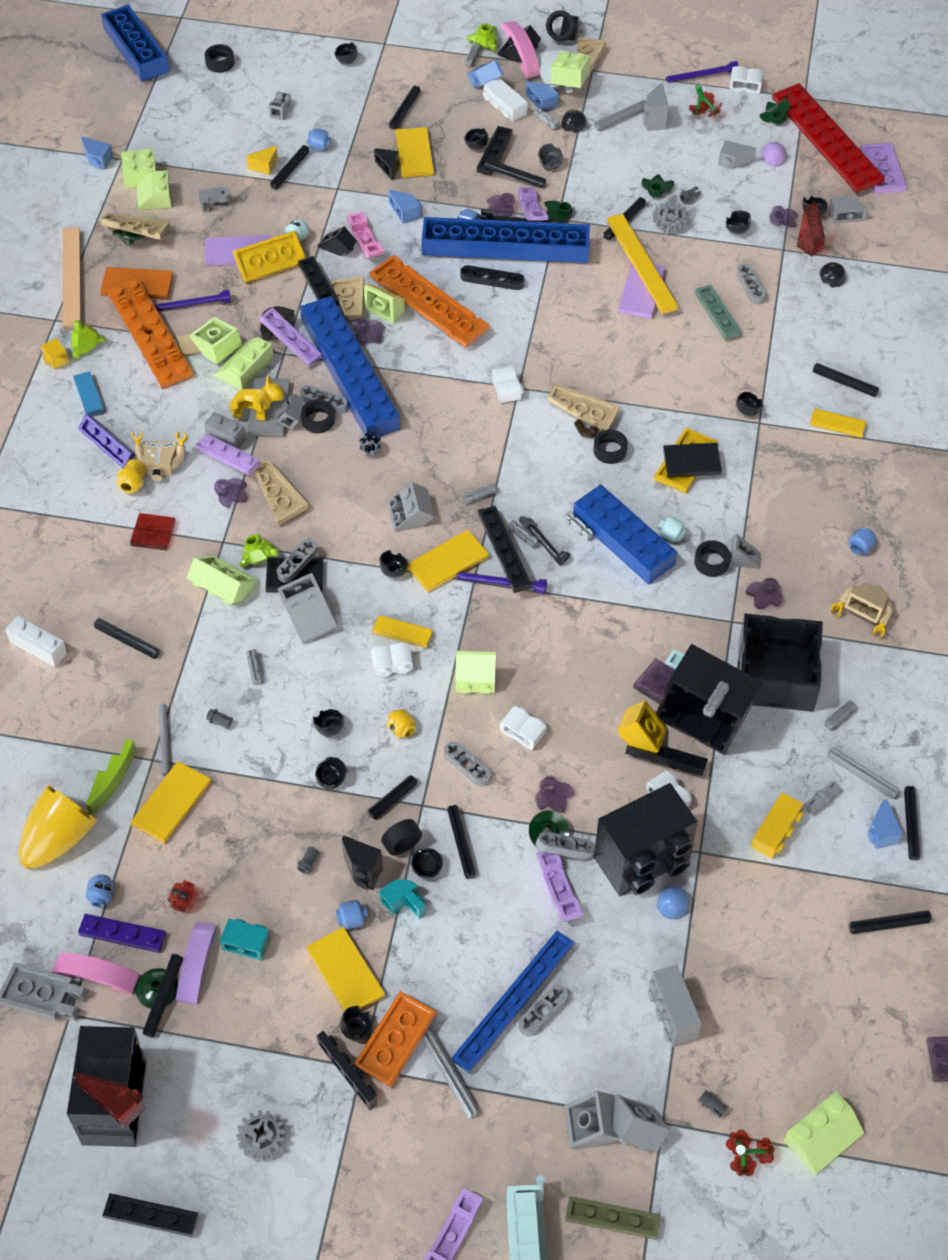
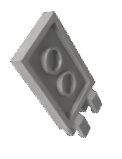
[0,962,88,1021]

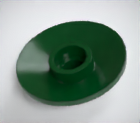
[112,230,146,244]
[528,810,569,846]
[135,968,178,1009]

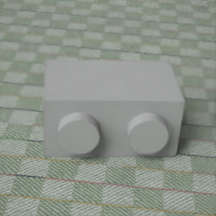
[204,412,246,449]

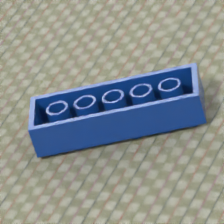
[101,4,170,82]
[573,484,677,585]

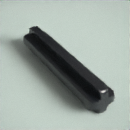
[368,775,417,819]

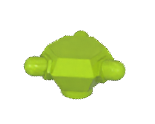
[467,23,498,51]
[72,320,105,359]
[239,534,279,568]

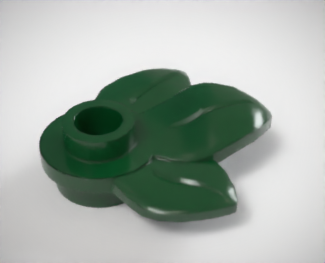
[760,98,790,125]
[642,174,674,198]
[544,200,573,223]

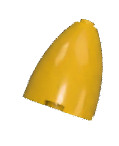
[18,784,97,870]

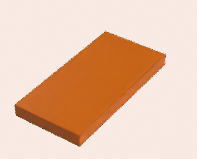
[100,267,173,299]
[353,991,437,1088]

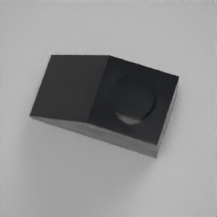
[317,226,357,256]

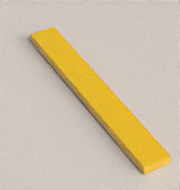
[607,213,678,314]

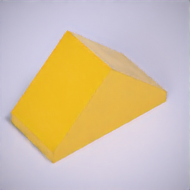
[246,146,278,175]

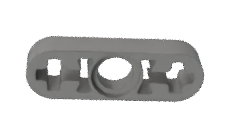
[737,264,766,304]
[300,385,348,414]
[277,539,318,583]
[444,742,491,787]
[536,832,595,860]
[519,985,568,1037]

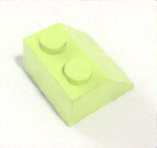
[137,170,171,210]
[364,284,405,324]
[190,317,242,364]
[456,651,496,694]

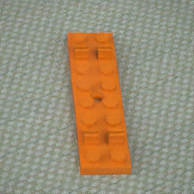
[369,255,490,348]
[106,277,194,389]

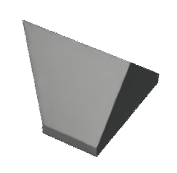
[730,534,760,569]

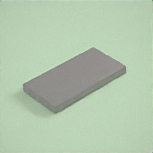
[248,378,290,437]

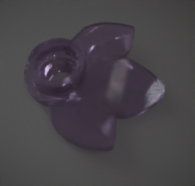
[487,193,515,216]
[769,205,798,227]
[354,318,385,346]
[214,478,247,508]
[745,578,783,609]
[535,776,574,812]

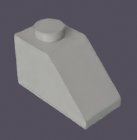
[718,140,756,169]
[829,196,868,223]

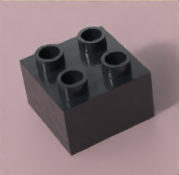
[594,783,698,897]

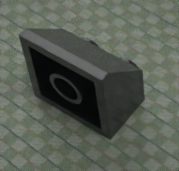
[498,25,541,63]
[342,835,383,890]

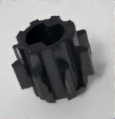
[359,433,381,456]

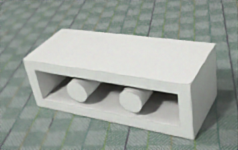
[483,77,528,122]
[6,616,67,667]

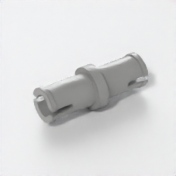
[804,781,841,814]

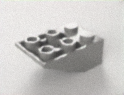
[277,573,338,643]

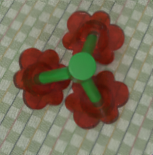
[689,84,722,117]
[725,1129,775,1176]

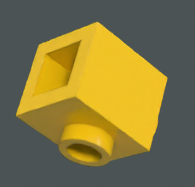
[41,338,69,370]

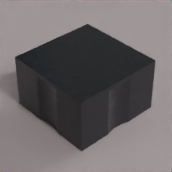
[737,613,823,712]
[656,643,763,755]
[67,1026,147,1147]

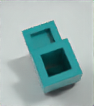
[379,879,426,919]

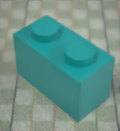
[220,918,270,961]

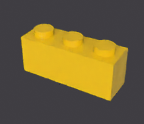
[751,792,804,859]

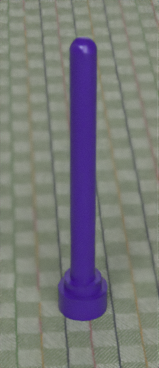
[665,61,739,82]
[154,289,231,311]
[457,572,547,594]

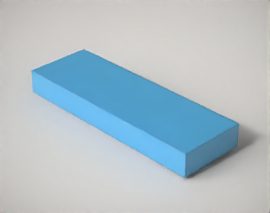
[73,371,104,416]

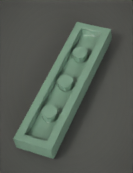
[695,284,741,340]

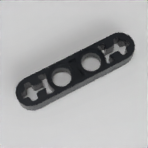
[460,265,524,290]

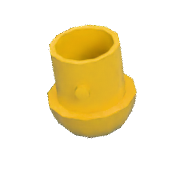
[116,459,146,494]

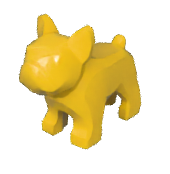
[230,376,284,421]

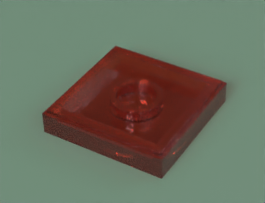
[130,513,176,551]

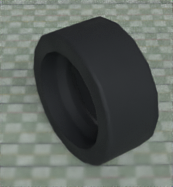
[546,10,576,42]
[204,44,234,73]
[301,399,335,434]
[593,429,628,464]
[694,540,731,577]
[381,819,422,856]

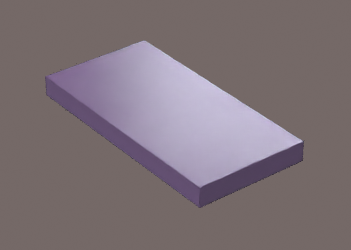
[860,143,907,194]
[205,235,272,266]
[618,264,665,319]

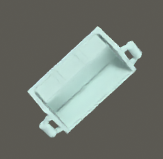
[506,1175,547,1260]

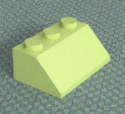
[214,337,274,390]
[187,555,258,604]
[784,1091,864,1175]

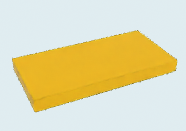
[395,127,434,178]
[232,231,306,284]
[654,428,718,494]
[408,530,489,592]
[130,761,211,844]
[306,927,385,1011]

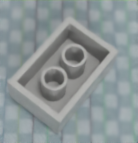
[648,964,701,1047]

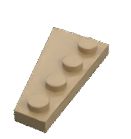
[101,213,170,240]
[548,384,620,432]
[253,458,309,526]

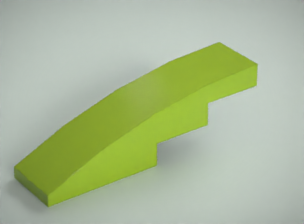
[86,739,136,815]

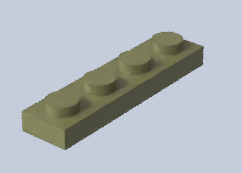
[565,1196,660,1240]

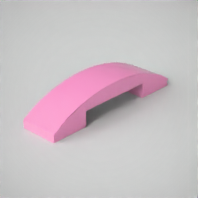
[501,21,540,79]
[347,212,384,258]
[52,953,140,995]

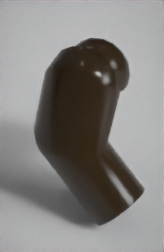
[574,419,599,438]

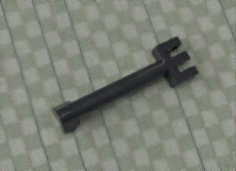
[480,209,536,222]
[519,516,571,566]

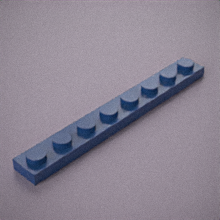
[452,930,574,1073]

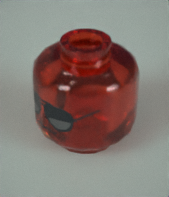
[167,880,199,913]

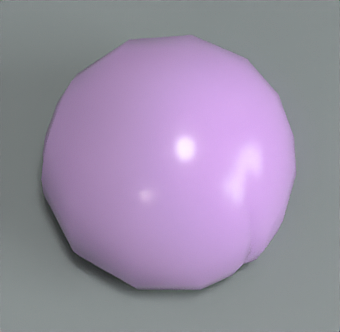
[761,142,786,166]

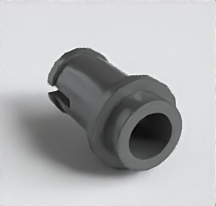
[679,186,701,203]
[206,708,233,729]
[297,846,320,874]
[698,1090,728,1118]

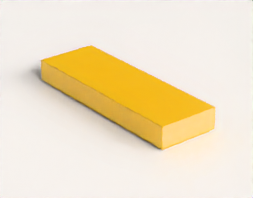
[810,408,866,438]
[373,615,433,648]

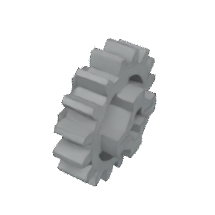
[653,202,689,232]
[236,1110,286,1161]

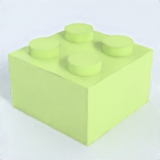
[551,51,590,88]
[121,148,157,189]

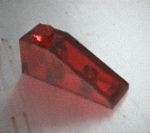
[797,202,825,257]
[74,1073,145,1129]

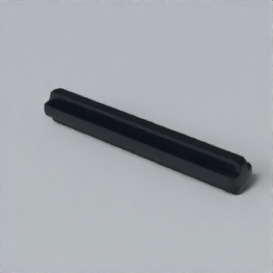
[389,85,420,130]
[270,145,310,190]
[484,159,546,188]
[603,197,646,240]
[813,363,879,397]
[93,618,160,659]
[904,786,921,860]
[447,805,476,879]
[849,910,931,934]
[142,954,183,1038]

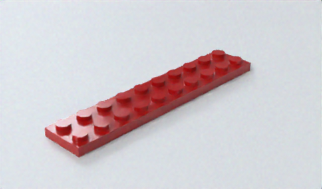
[772,83,885,193]

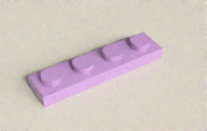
[259,308,322,367]
[195,434,261,476]

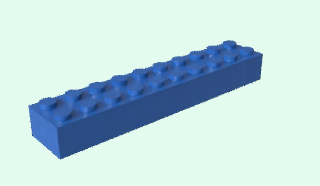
[421,217,590,263]
[300,296,400,437]

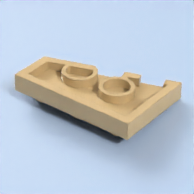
[577,37,607,74]
[331,277,365,320]

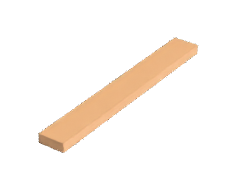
[63,227,81,330]

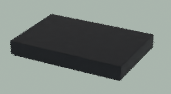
[663,443,722,478]
[265,558,324,593]

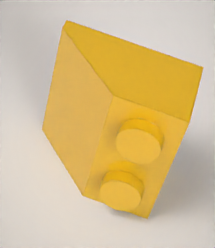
[617,700,667,753]

